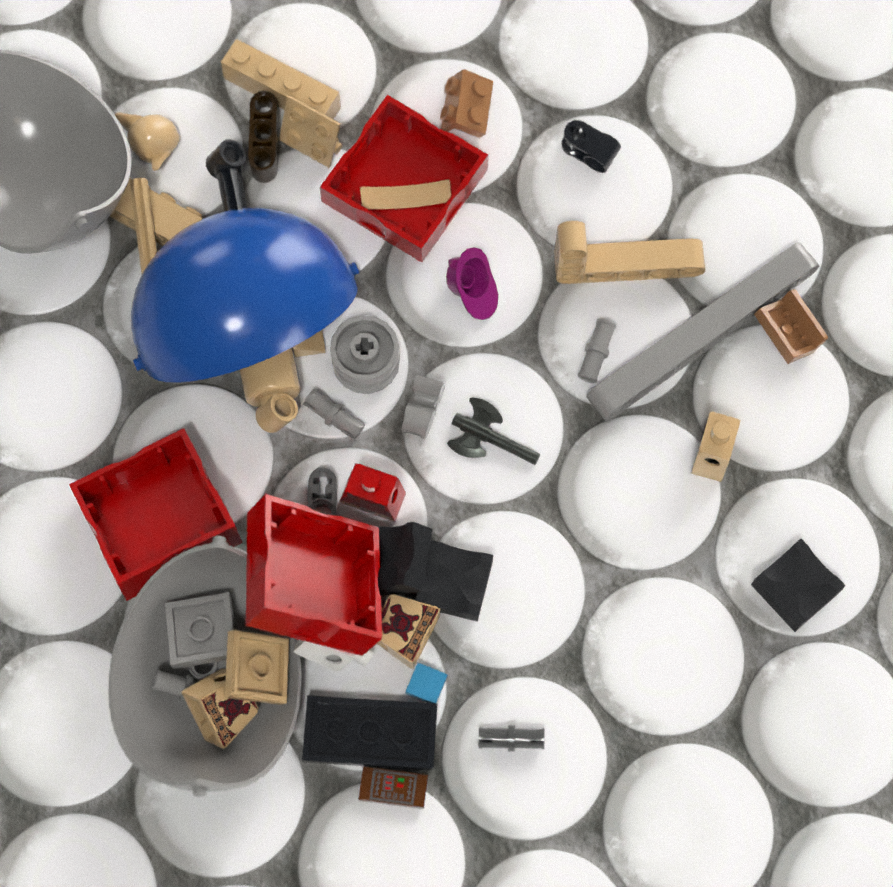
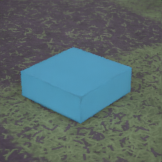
[405,663,448,703]

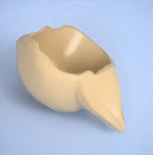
[115,112,180,171]

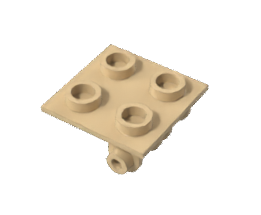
[279,95,342,168]

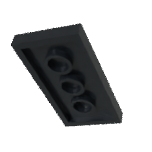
[302,695,437,771]

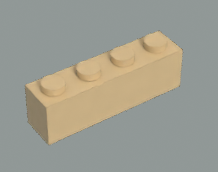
[221,39,341,120]
[110,178,203,246]

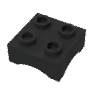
[377,522,433,595]
[751,538,846,632]
[415,540,494,622]

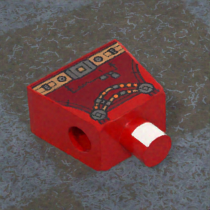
[339,463,406,522]

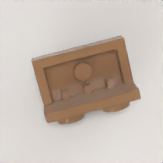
[440,69,494,138]
[754,289,828,364]

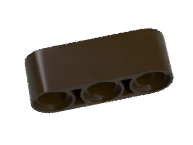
[248,91,279,183]

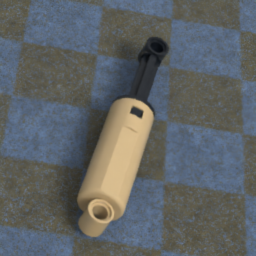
[206,139,300,433]

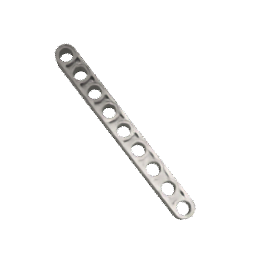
[586,242,820,422]

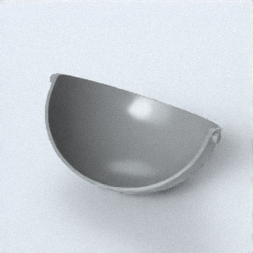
[0,50,132,254]
[108,536,302,797]

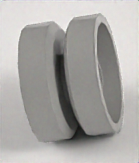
[330,315,400,394]

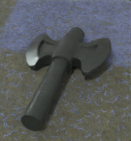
[447,397,541,465]

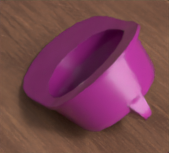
[446,247,499,320]

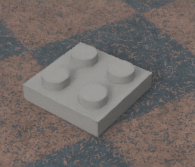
[165,592,235,669]

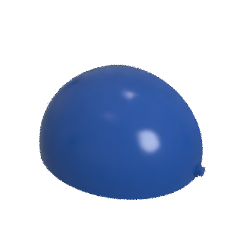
[131,208,359,382]

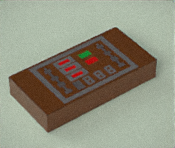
[359,767,428,809]

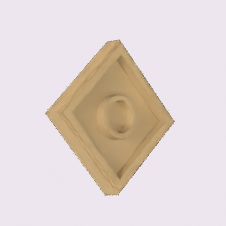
[225,630,289,705]

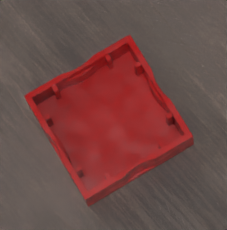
[320,95,488,263]
[69,428,243,601]
[246,494,382,656]

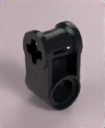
[561,120,621,173]

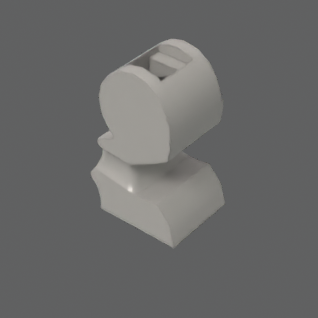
[401,374,445,439]

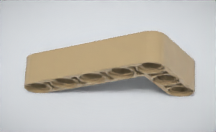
[554,221,706,284]

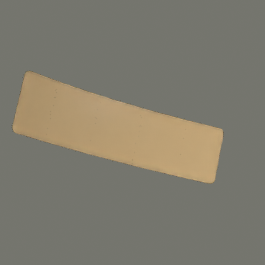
[360,180,451,209]

